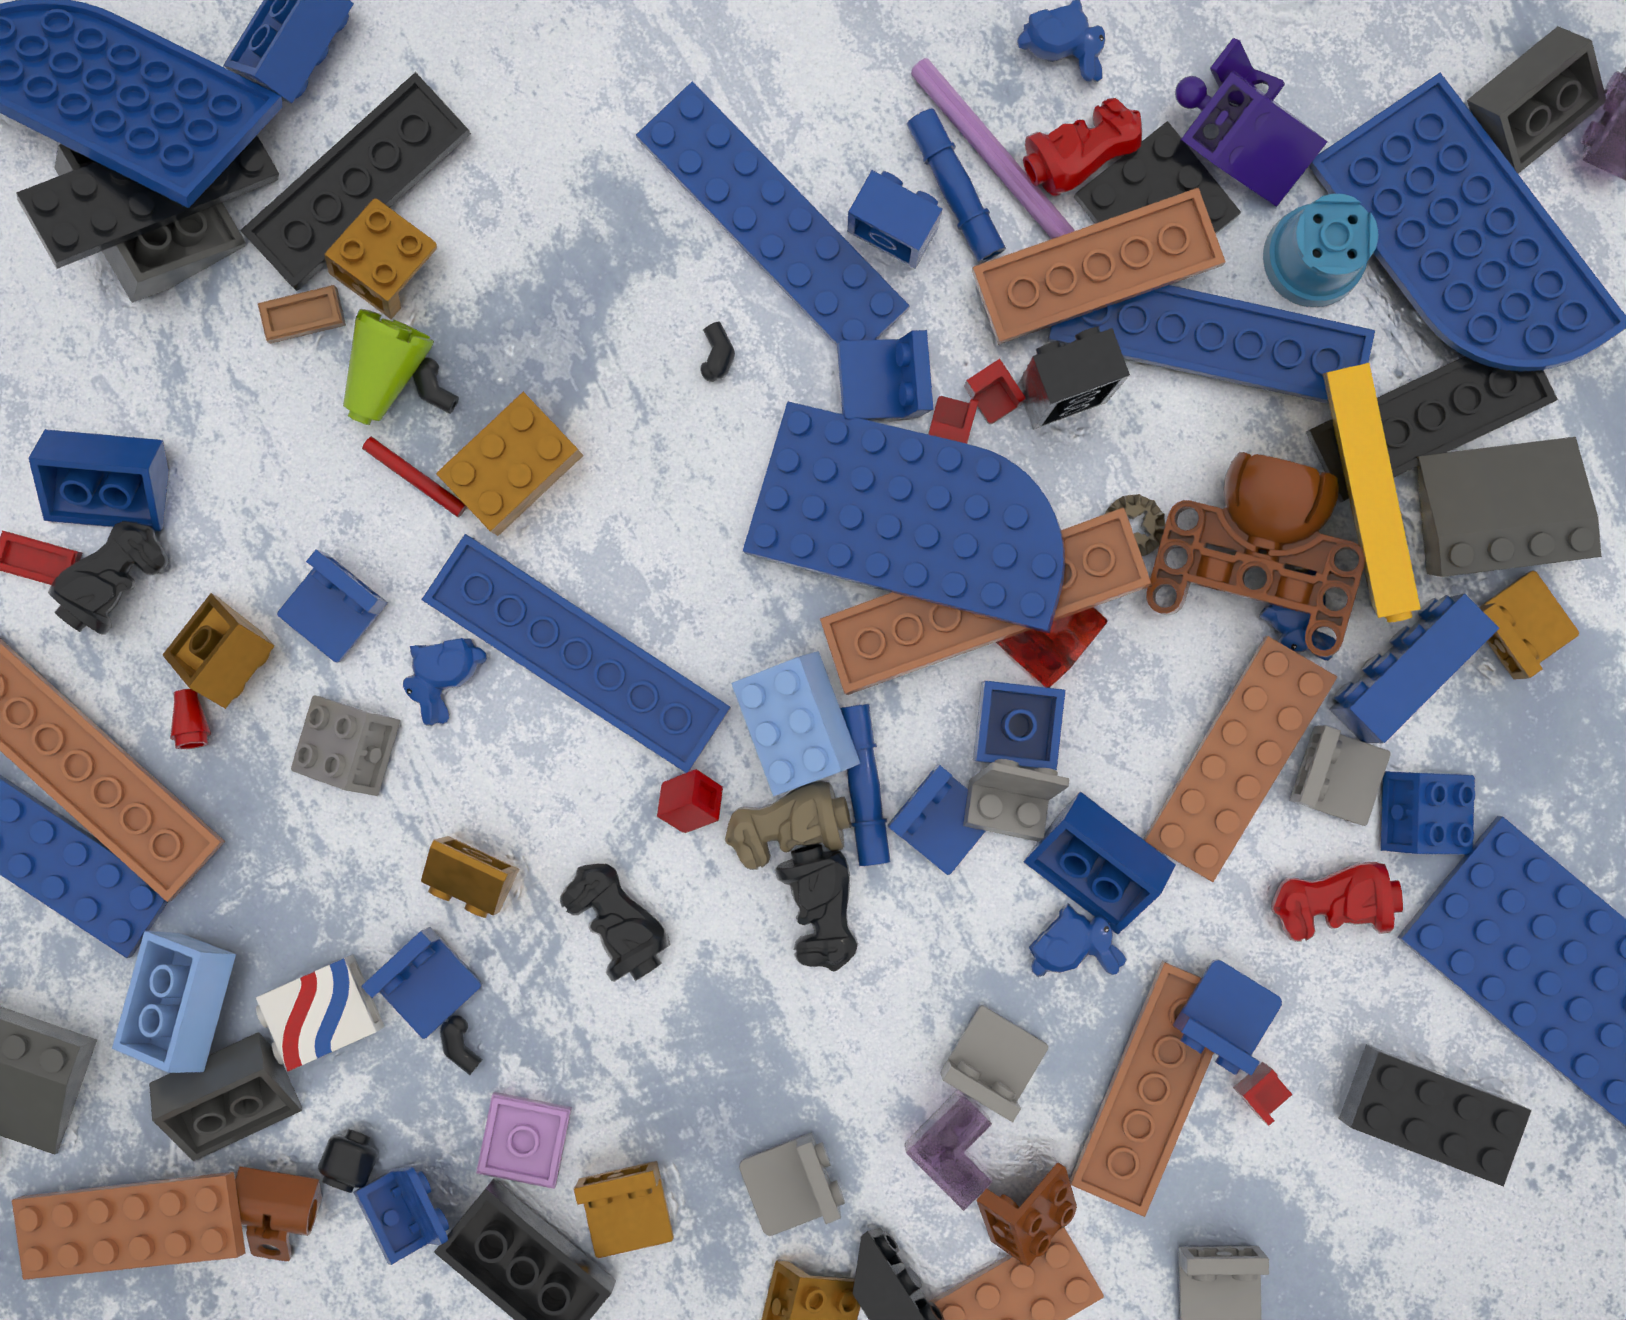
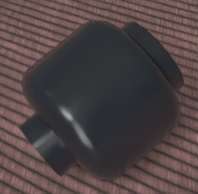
[318,1129,378,1193]

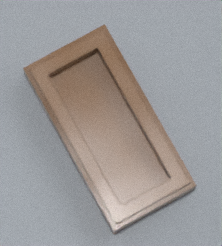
[258,285,346,344]

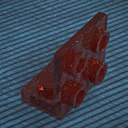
[996,607,1108,688]

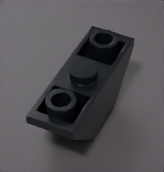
[853,1228,944,1320]

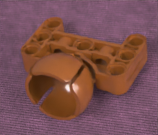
[1146,452,1365,657]

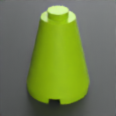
[343,309,434,425]

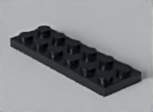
[240,72,471,291]
[16,135,279,269]
[1306,356,1558,503]

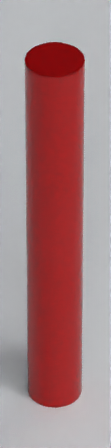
[362,436,467,518]

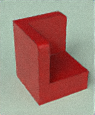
[964,359,1026,424]
[928,396,979,444]
[657,769,723,833]
[1233,1062,1293,1126]

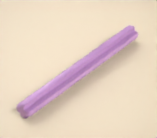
[911,58,1075,239]

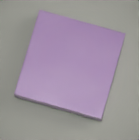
[476,1092,572,1189]

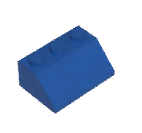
[223,0,354,103]
[28,429,169,531]
[1023,791,1176,934]

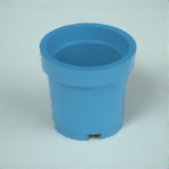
[1263,194,1378,307]

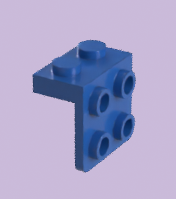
[1173,959,1282,1076]
[353,1167,449,1265]

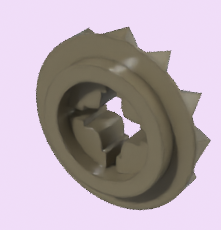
[1105,494,1165,556]

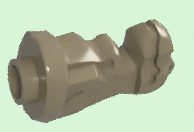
[725,781,851,870]

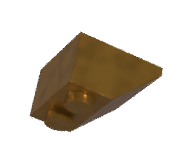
[162,593,274,709]
[421,836,520,918]

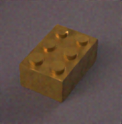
[436,391,583,536]

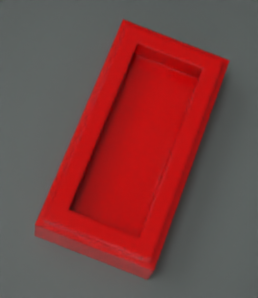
[0,530,83,585]

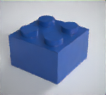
[847,170,943,269]
[973,681,1066,770]

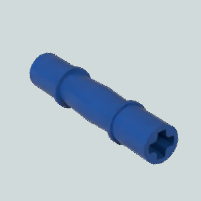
[906,108,1006,264]
[840,704,891,866]

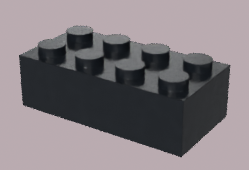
[1017,326,1130,430]
[1339,1044,1532,1187]
[434,1178,616,1320]

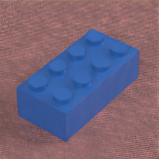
[1329,593,1499,743]

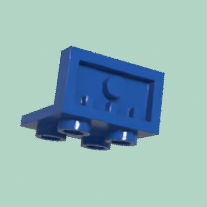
[837,330,934,420]
[277,549,388,662]
[887,764,986,875]
[1380,771,1475,855]
[361,927,482,1039]

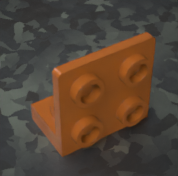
[976,1162,1077,1267]

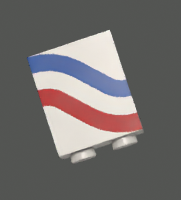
[256,954,385,1072]

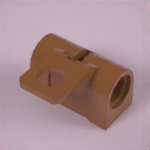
[235,1166,322,1261]

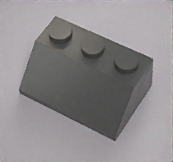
[1467,26,1607,174]
[149,1032,302,1161]

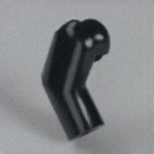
[700,321,735,382]
[412,357,459,414]
[440,1015,483,1075]

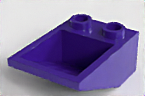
[1175,70,1328,207]

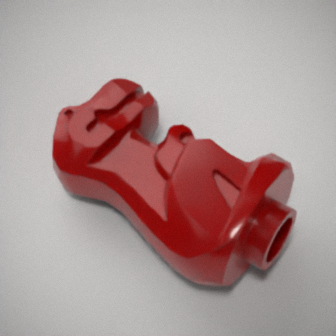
[1023,98,1142,196]
[1271,862,1403,942]

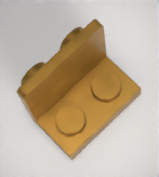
[324,199,437,319]
[1479,571,1579,680]
[574,1161,674,1258]
[762,1261,860,1320]

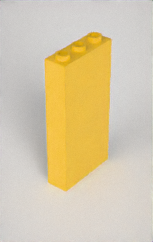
[1323,363,1421,622]

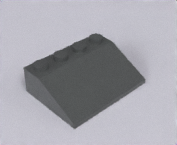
[54,144,246,303]
[1416,437,1602,577]
[0,1006,97,1155]

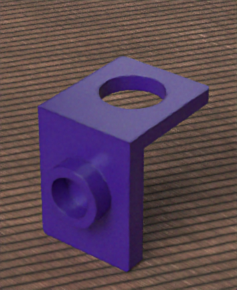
[1210,38,1285,105]

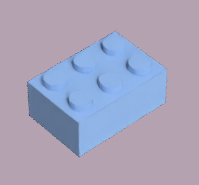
[731,651,861,796]
[112,931,236,1073]

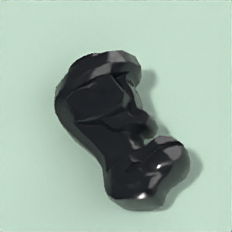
[48,521,169,635]
[775,844,858,972]
[560,864,670,982]

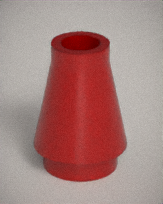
[170,689,211,749]

